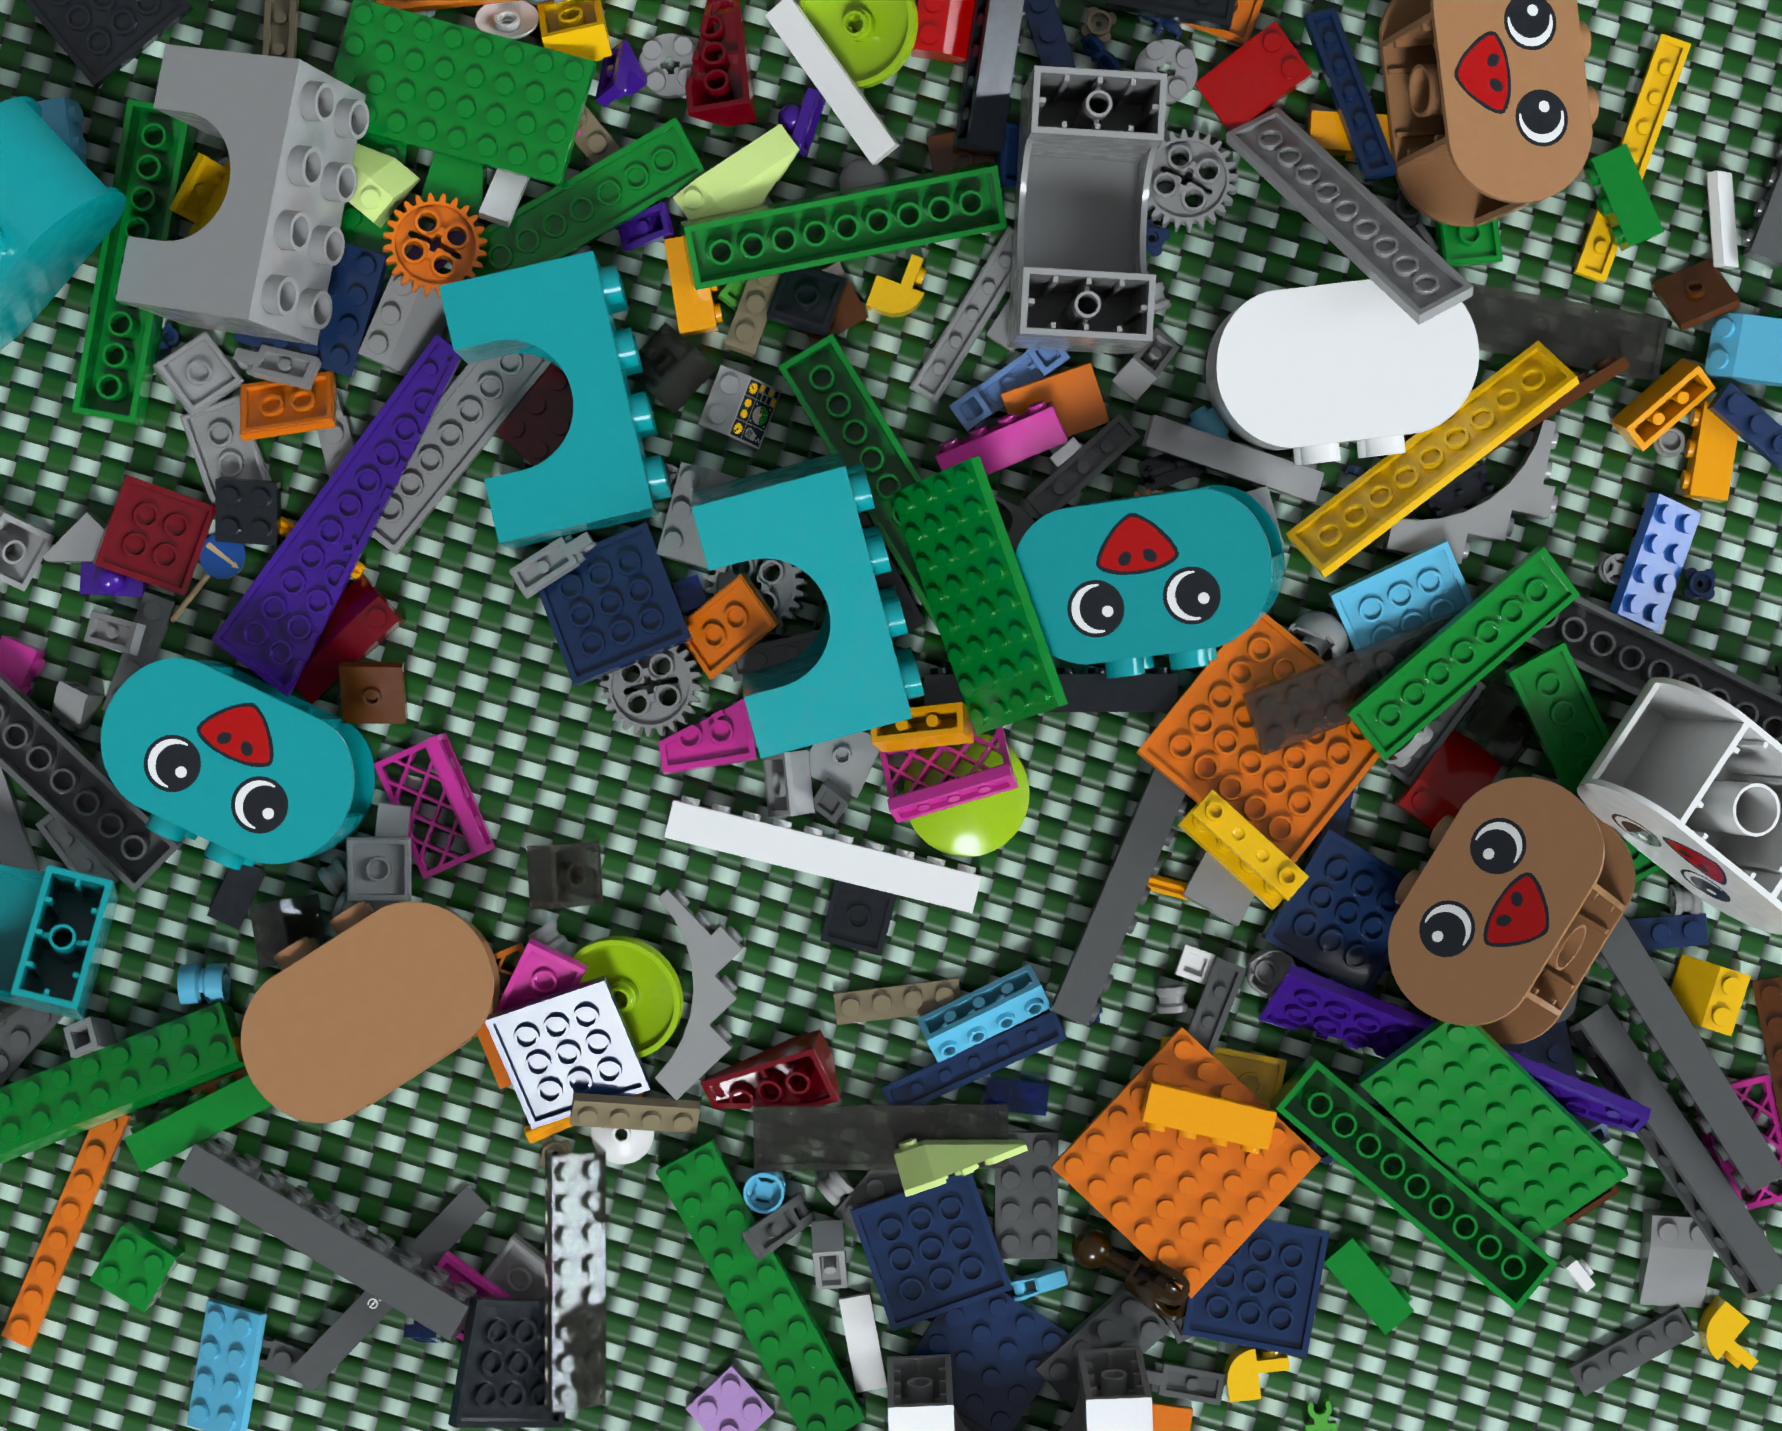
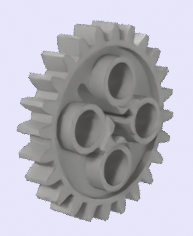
[1148,129,1238,233]
[705,558,808,635]
[600,645,703,737]

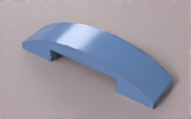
[949,349,1070,432]

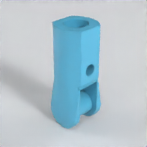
[1010,1264,1068,1301]

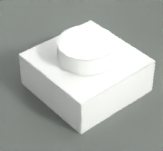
[1048,437,1082,469]
[1174,944,1216,984]
[1560,1254,1596,1292]

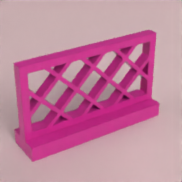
[879,726,1018,823]
[374,733,496,879]
[1696,1074,1782,1210]

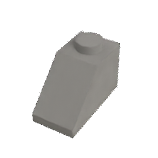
[1112,328,1180,401]
[43,512,106,563]
[51,681,104,732]
[811,1219,848,1290]

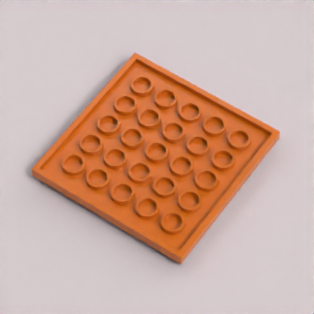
[1136,614,1380,863]
[1051,1026,1322,1299]

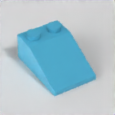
[1704,313,1782,386]

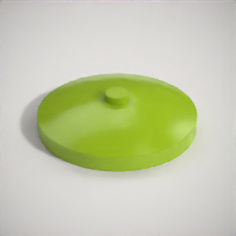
[799,0,918,89]
[903,733,1030,857]
[572,936,683,1058]

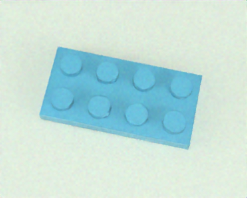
[187,1299,267,1431]

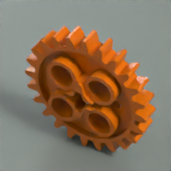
[383,193,487,298]

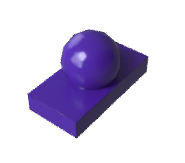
[778,88,826,158]
[80,562,146,597]

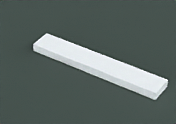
[765,0,899,165]

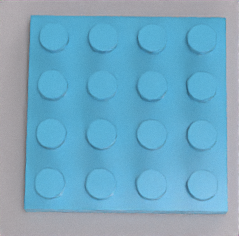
[1328,539,1473,688]

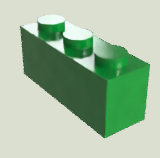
[1584,144,1664,252]
[1324,1233,1414,1335]

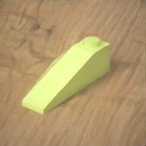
[673,124,800,220]
[349,143,421,228]
[894,1138,1028,1197]

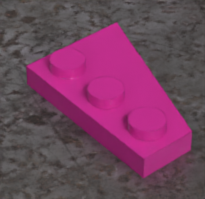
[658,698,757,775]

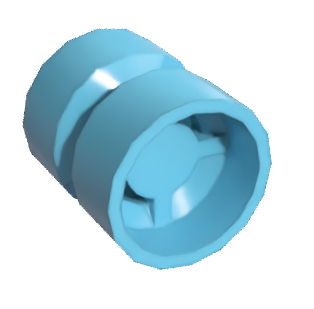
[177,963,231,1005]
[743,1165,786,1214]

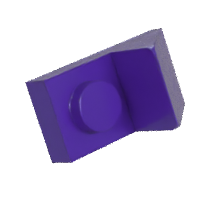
[595,40,648,107]
[618,202,674,252]

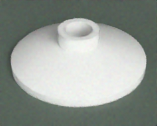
[475,1,539,40]
[591,1127,654,1164]

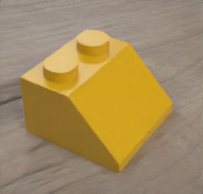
[537,0,612,62]
[1670,953,1751,1036]

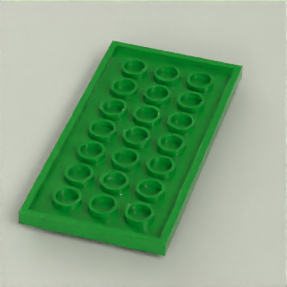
[331,0,597,187]
[890,456,1068,735]
[1359,1020,1628,1241]

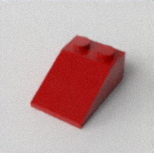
[911,0,975,65]
[1195,21,1312,132]
[1393,730,1501,833]

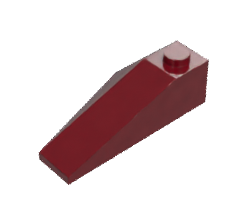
[685,0,757,127]
[295,574,406,705]
[700,1029,840,1109]

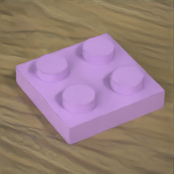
[686,1364,775,1431]

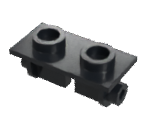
[1137,453,1207,491]

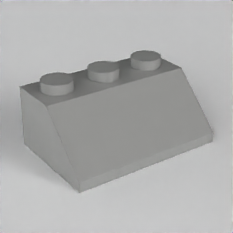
[358,266,447,375]
[656,462,740,574]

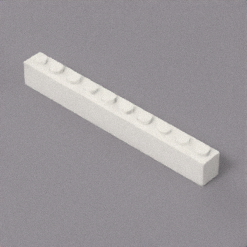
[664,795,982,913]

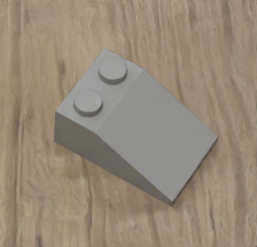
[1638,1209,1714,1308]

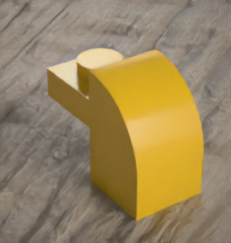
[866,254,927,317]
[1698,1295,1758,1371]
[1224,1345,1290,1403]

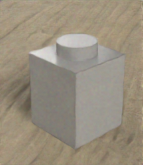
[63,1016,116,1058]

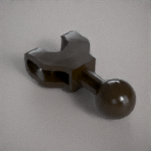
[1071,1228,1190,1321]

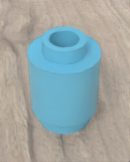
[1187,405,1231,441]

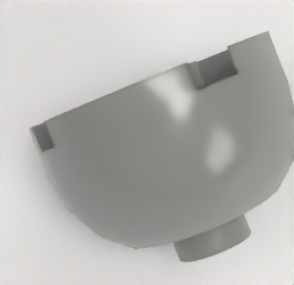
[1287,611,1349,670]

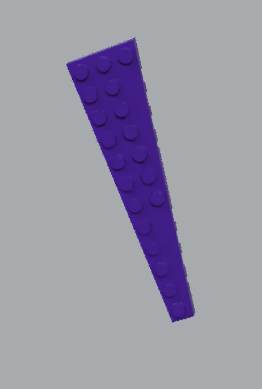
[211,334,462,697]
[1258,964,1651,1133]

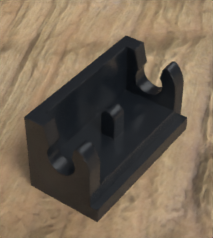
[1425,464,1494,519]
[207,864,267,930]

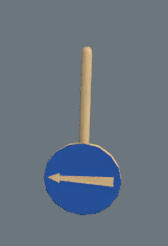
[170,534,246,622]

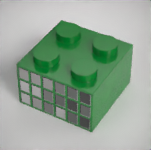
[90,1219,185,1312]

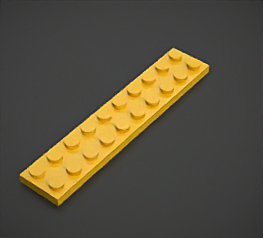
[1286,340,1579,578]

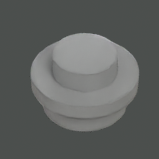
[1653,426,1685,458]

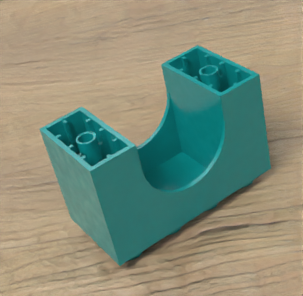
[439,251,672,549]
[691,452,925,759]
[0,864,119,1021]

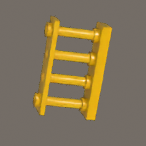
[1177,790,1309,910]

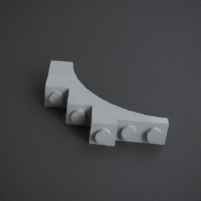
[1382,420,1559,565]
[655,888,743,1101]

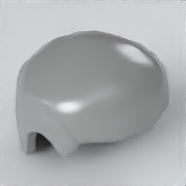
[838,158,889,190]
[1246,948,1296,996]

